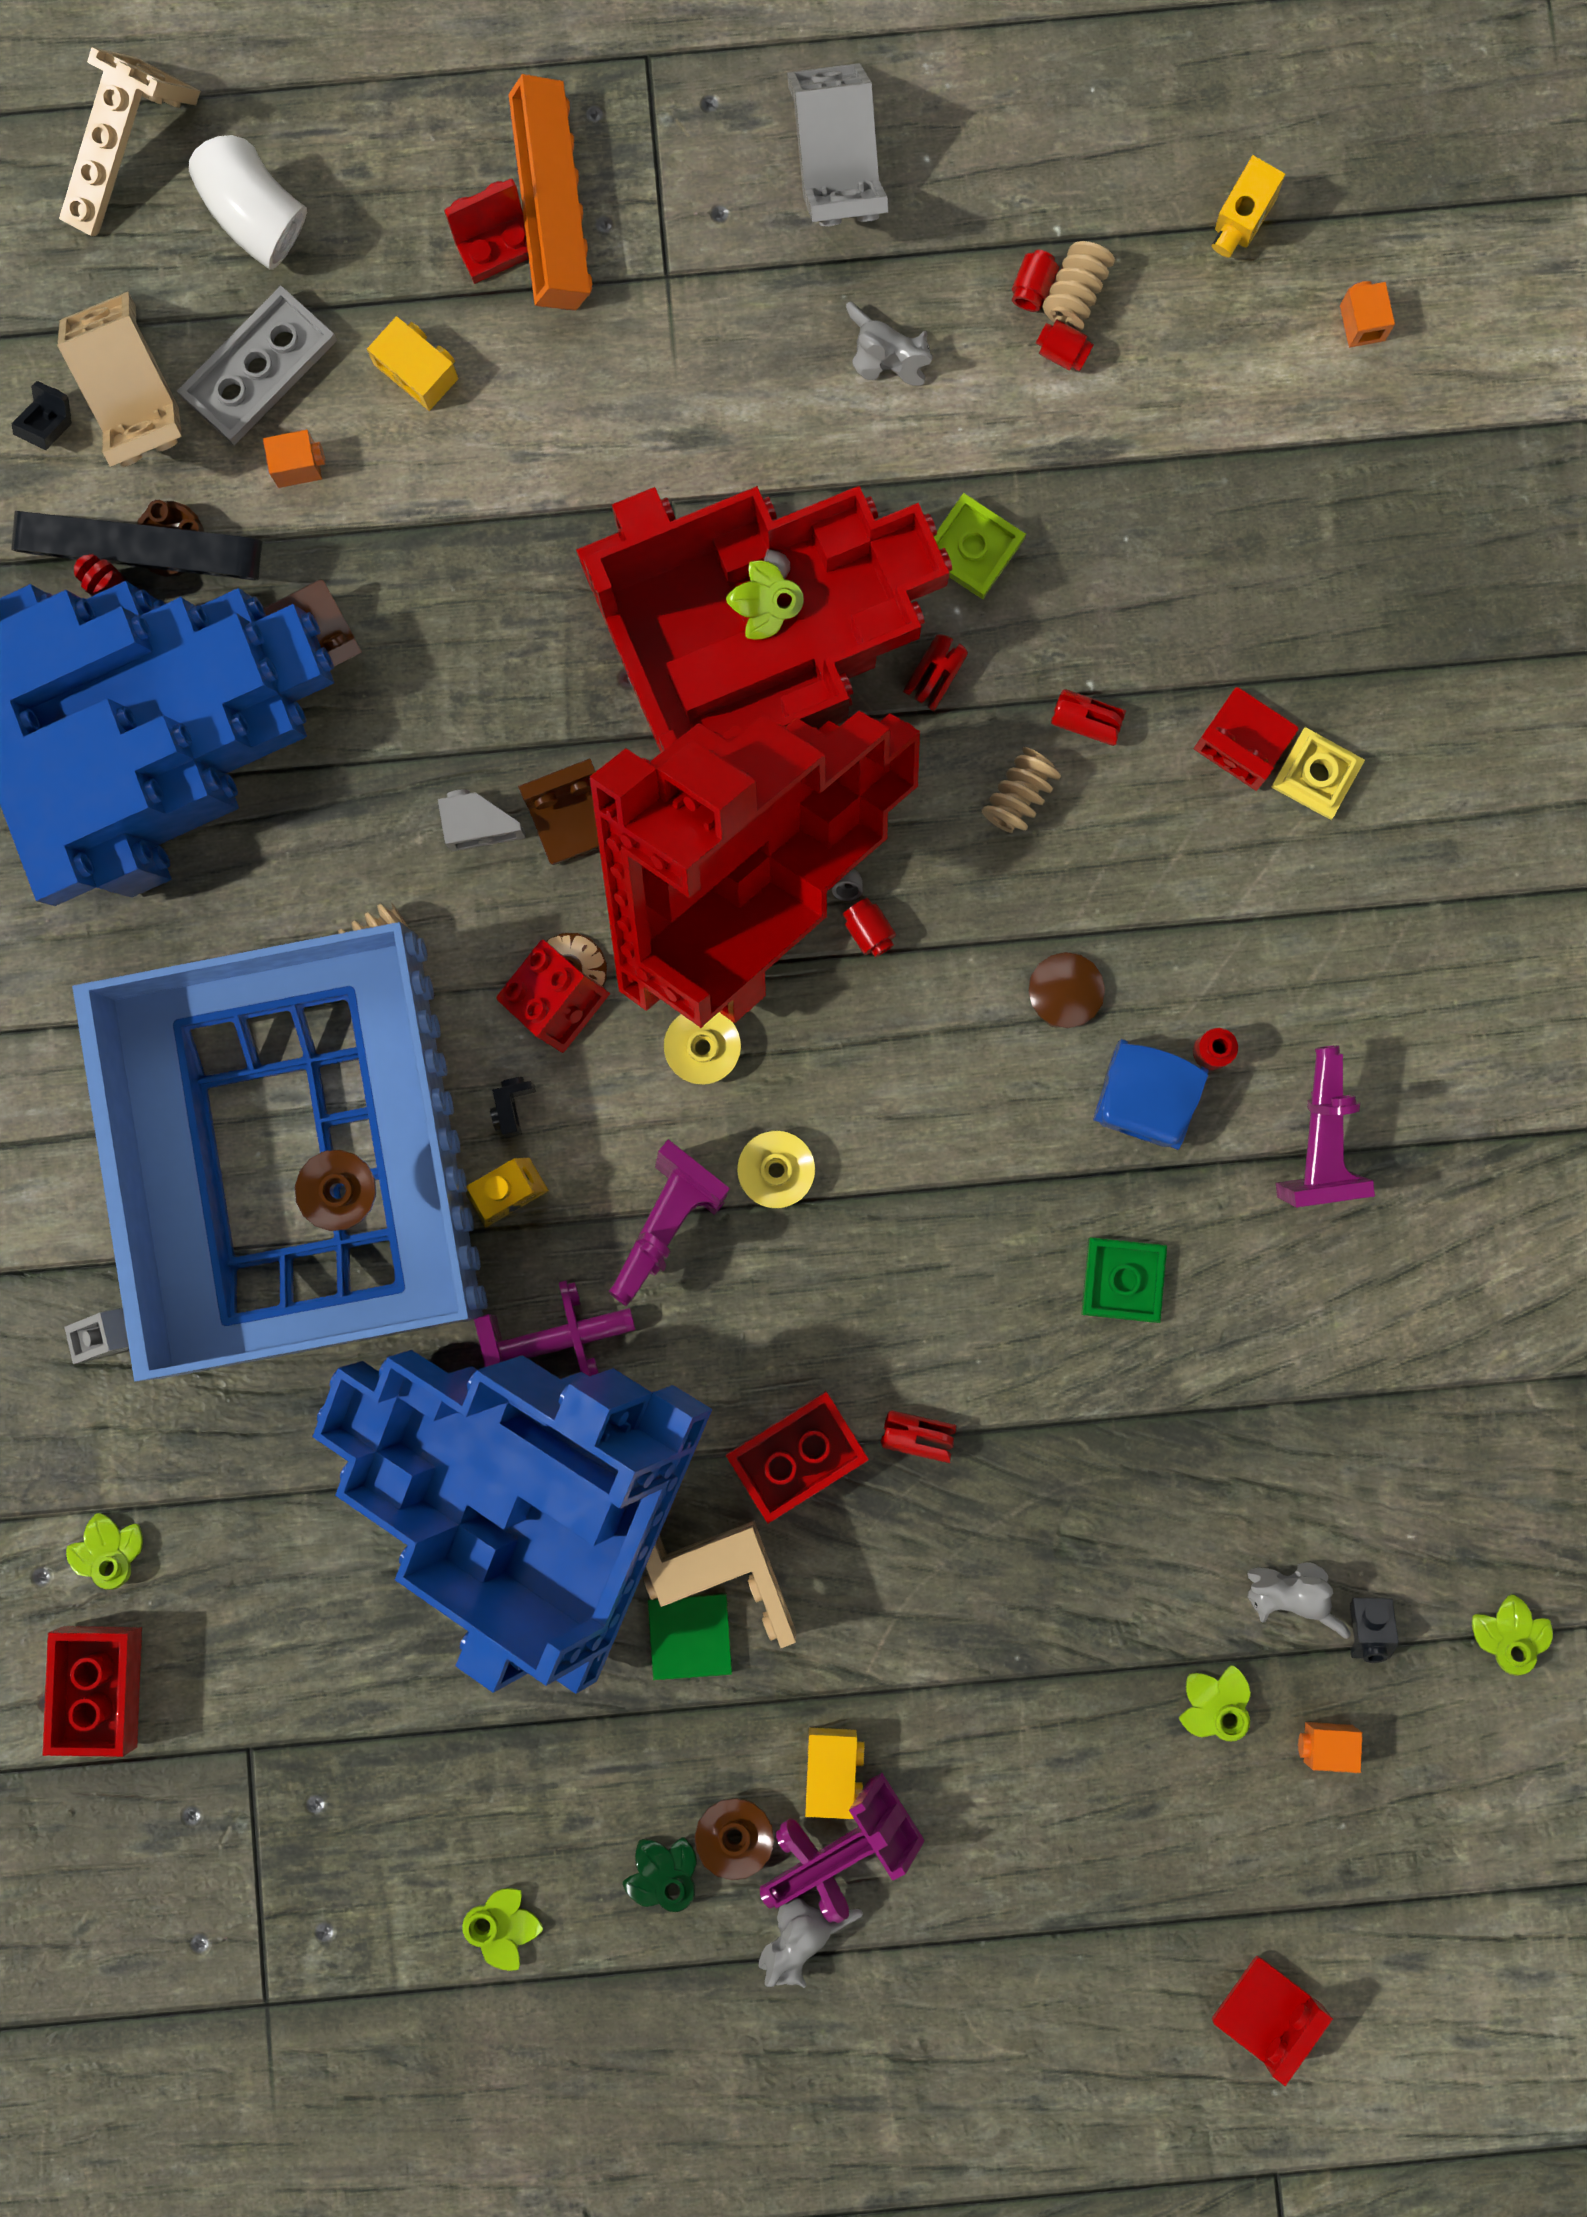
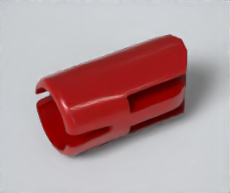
[74,554,128,596]
[903,634,968,712]
[1051,689,1126,746]
[881,1410,957,1463]

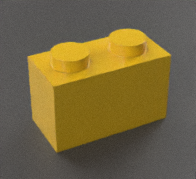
[367,316,459,411]
[805,1727,864,1819]

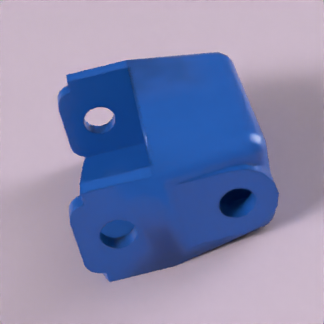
[1093,1039,1209,1150]

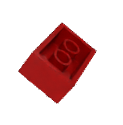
[726,1391,869,1524]
[42,1626,142,1757]

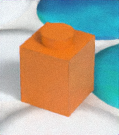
[1340,281,1395,348]
[263,429,325,488]
[1298,1722,1362,1773]

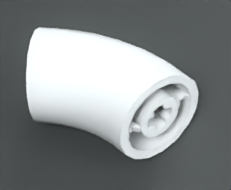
[189,135,307,270]

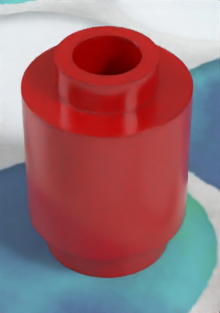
[1012,250,1059,312]
[1036,319,1094,372]
[843,898,897,958]
[1193,1028,1238,1071]

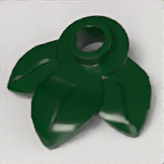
[623,1837,697,1912]

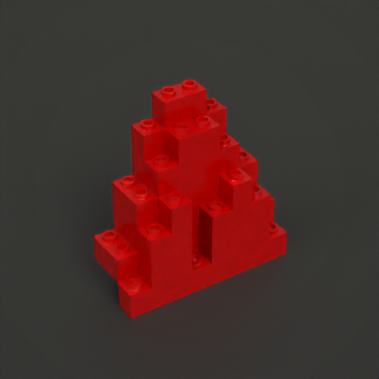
[576,485,953,752]
[590,710,920,1028]

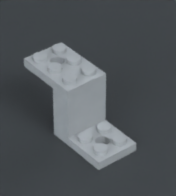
[787,63,889,226]

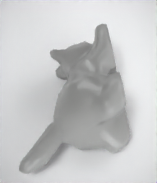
[846,302,933,386]
[1247,1562,1351,1639]
[758,1897,863,1988]

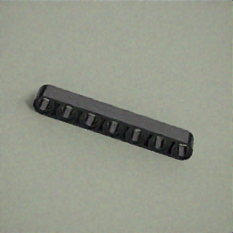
[11,511,262,580]

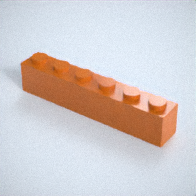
[508,74,592,311]

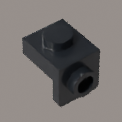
[11,381,72,450]
[490,1077,536,1138]
[1350,1598,1399,1663]

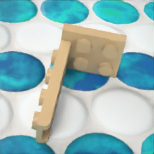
[59,47,201,236]

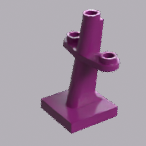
[1276,1045,1375,1208]
[608,1139,730,1306]
[474,1280,636,1376]
[760,1773,925,1923]

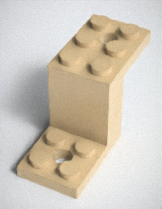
[57,291,182,467]
[643,1520,796,1648]

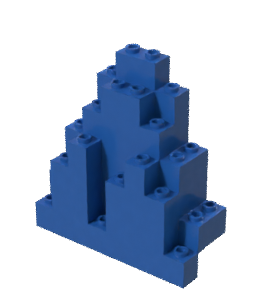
[0,581,335,906]
[312,1350,712,1694]

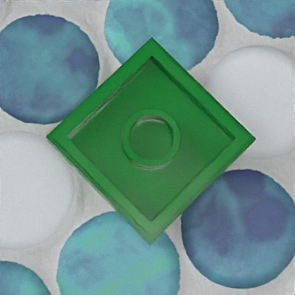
[1081,1237,1167,1323]
[648,1593,732,1680]

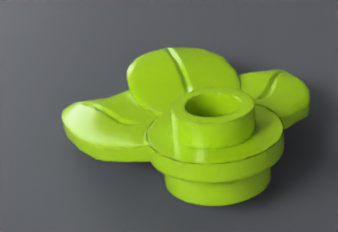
[726,561,804,640]
[66,1513,143,1590]
[1472,1594,1553,1676]
[1179,1665,1251,1742]
[462,1888,543,1971]

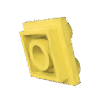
[1271,727,1365,820]

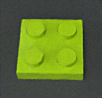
[934,493,1026,599]

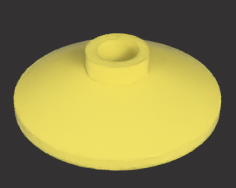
[664,1013,741,1085]
[737,1131,815,1208]

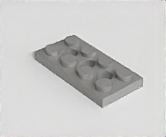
[177,285,337,446]

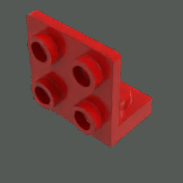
[444,179,529,284]
[1193,687,1298,791]
[496,940,611,1053]
[1212,1956,1333,2086]

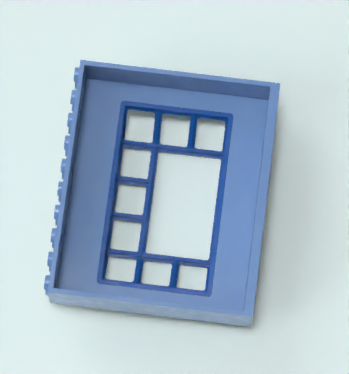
[72,922,487,1382]

